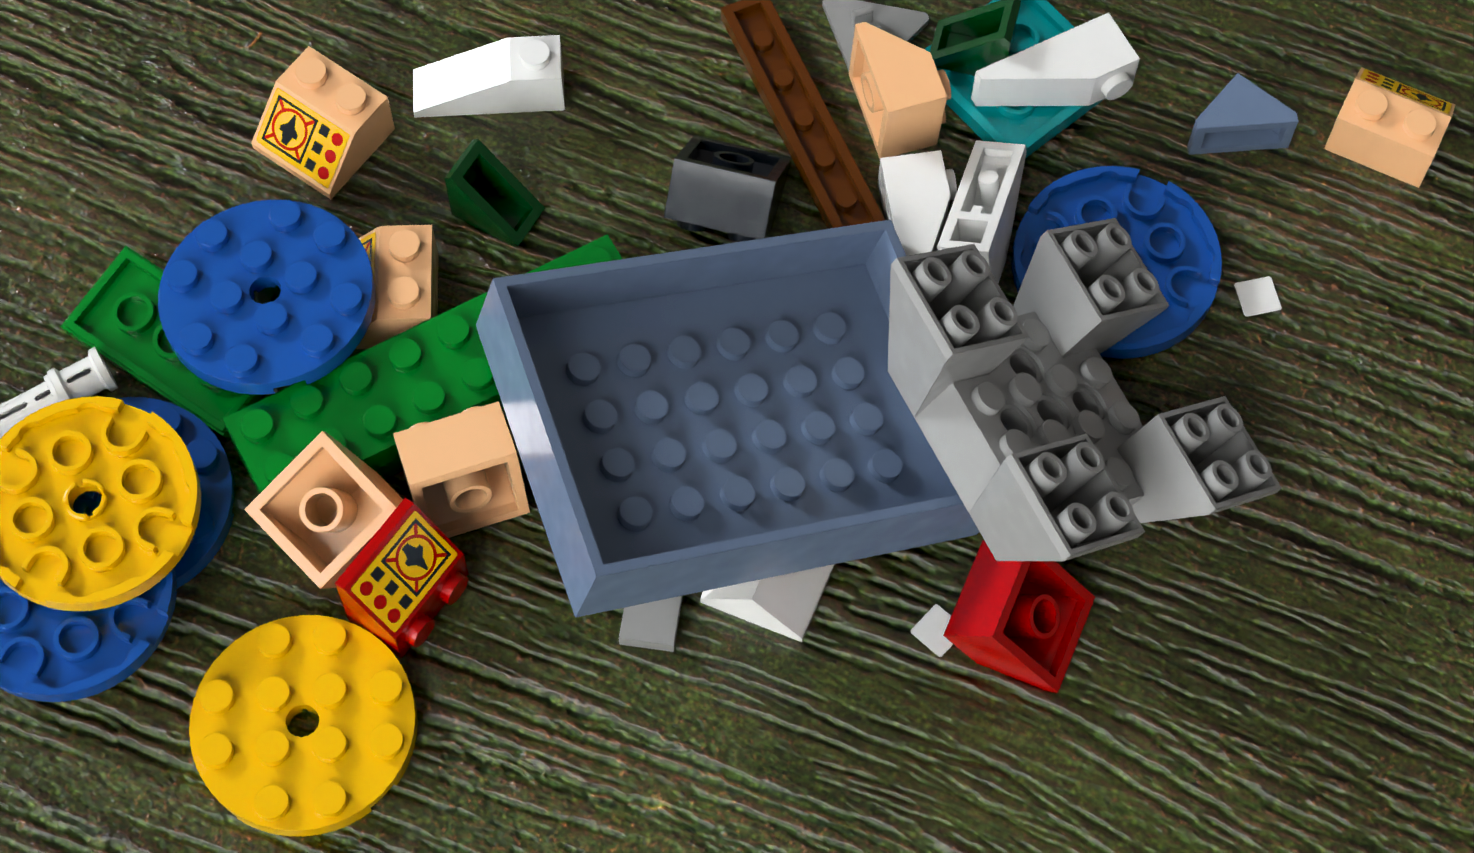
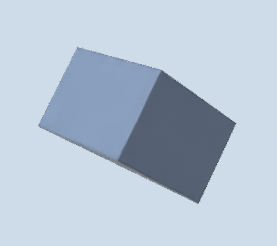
[1187,73,1299,155]

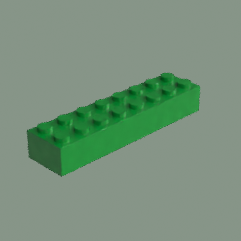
[222,234,623,494]

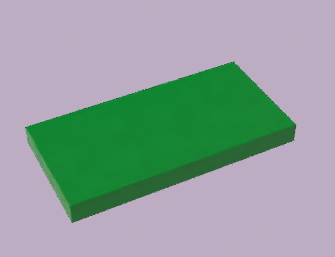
[60,246,264,442]

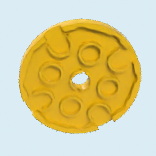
[0,396,201,611]
[189,615,418,837]

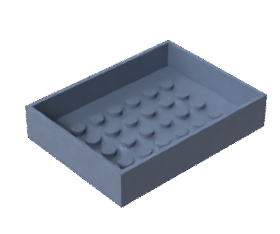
[476,220,979,618]

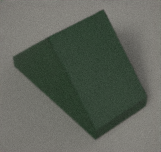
[930,0,1021,76]
[444,139,545,247]

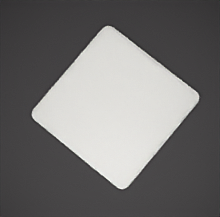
[1234,276,1282,317]
[910,604,953,657]

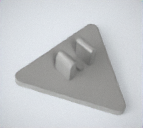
[822,0,929,71]

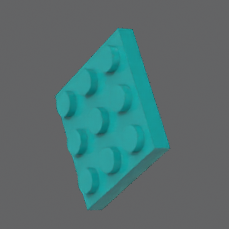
[924,0,1104,157]

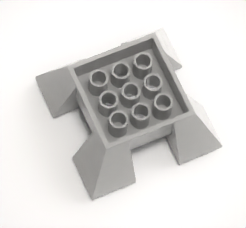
[888,218,1282,561]

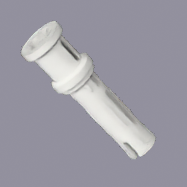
[0,347,118,439]

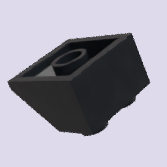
[664,135,792,242]

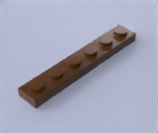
[721,0,885,229]

